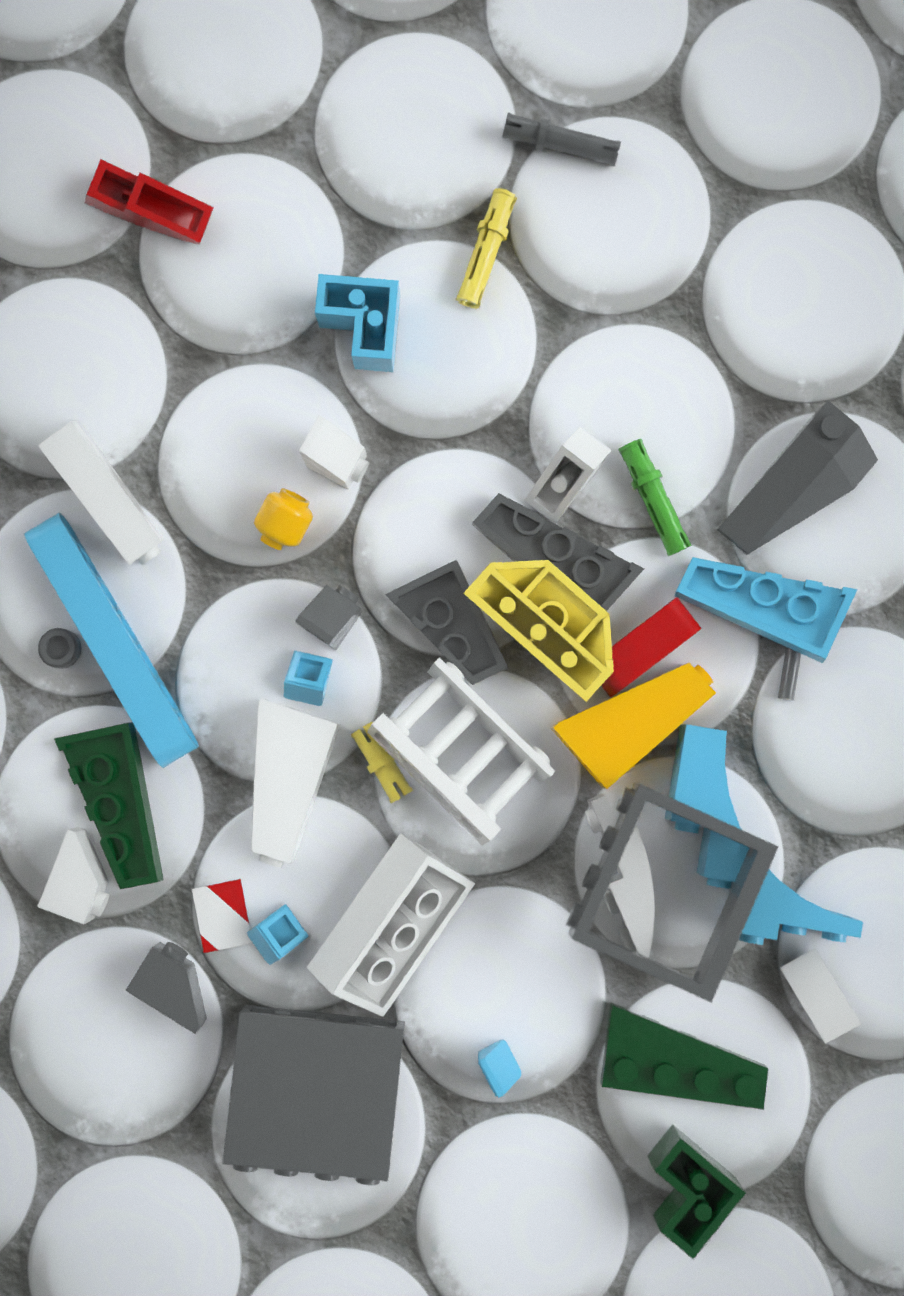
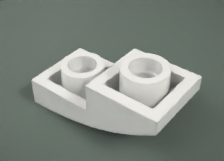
[780,948,862,1044]

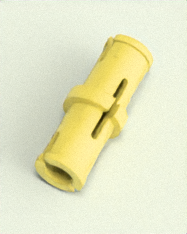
[351,722,413,804]

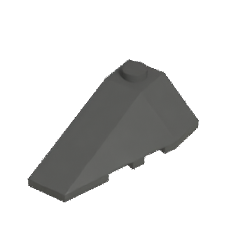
[717,401,878,555]

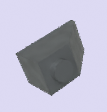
[295,585,362,650]
[125,942,207,1034]

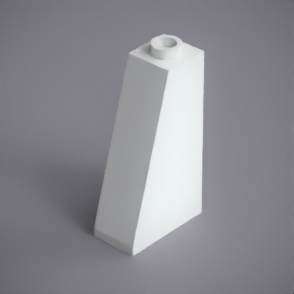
[38,421,164,565]
[251,698,340,868]

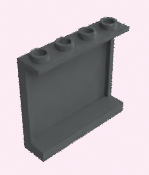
[222,1005,405,1185]

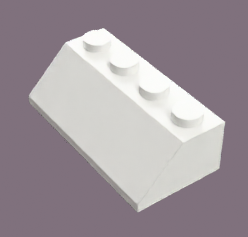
[307,833,475,1017]

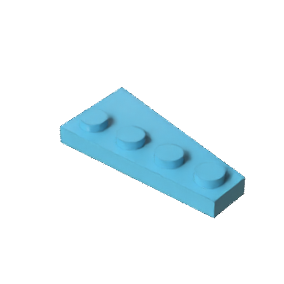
[675,557,858,663]

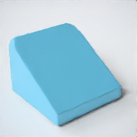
[284,650,333,706]
[247,904,309,965]
[478,1039,522,1098]

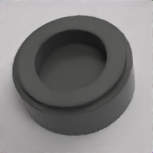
[38,628,81,668]

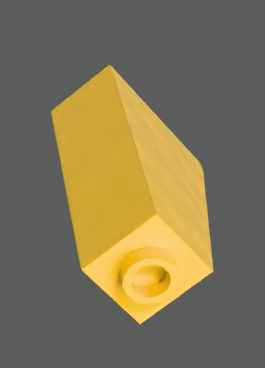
[550,662,716,789]

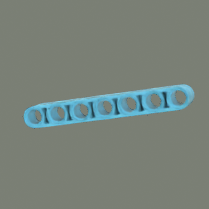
[24,513,199,768]

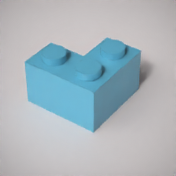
[315,274,400,373]

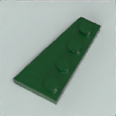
[54,722,164,890]
[600,1002,769,1110]

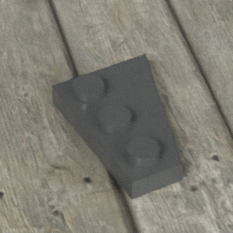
[385,560,509,685]

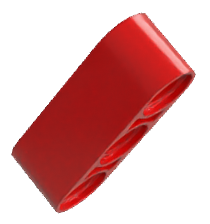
[601,597,702,698]

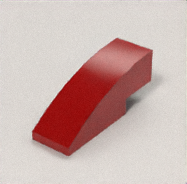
[85,159,214,245]

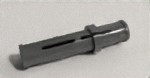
[502,112,621,167]

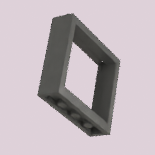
[566,783,779,1003]

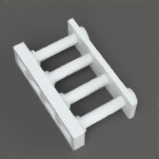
[367,658,555,845]

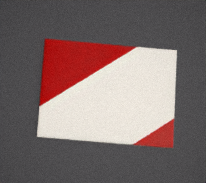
[192,879,252,953]

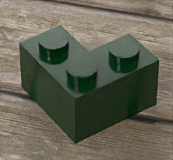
[647,1124,746,1260]

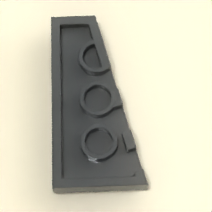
[472,493,645,611]

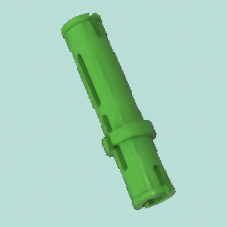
[618,438,692,557]

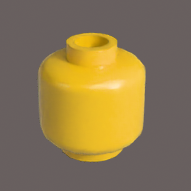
[254,488,313,550]

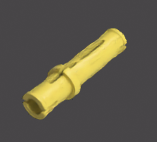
[456,188,517,309]

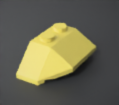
[464,560,614,702]

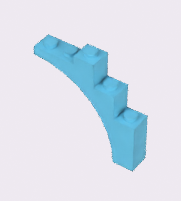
[665,724,863,945]

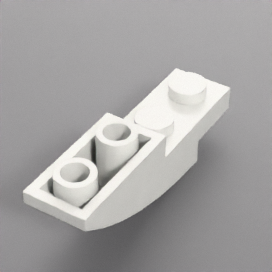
[585,794,655,958]

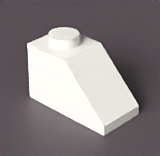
[299,415,369,489]
[524,427,612,524]
[38,827,109,924]

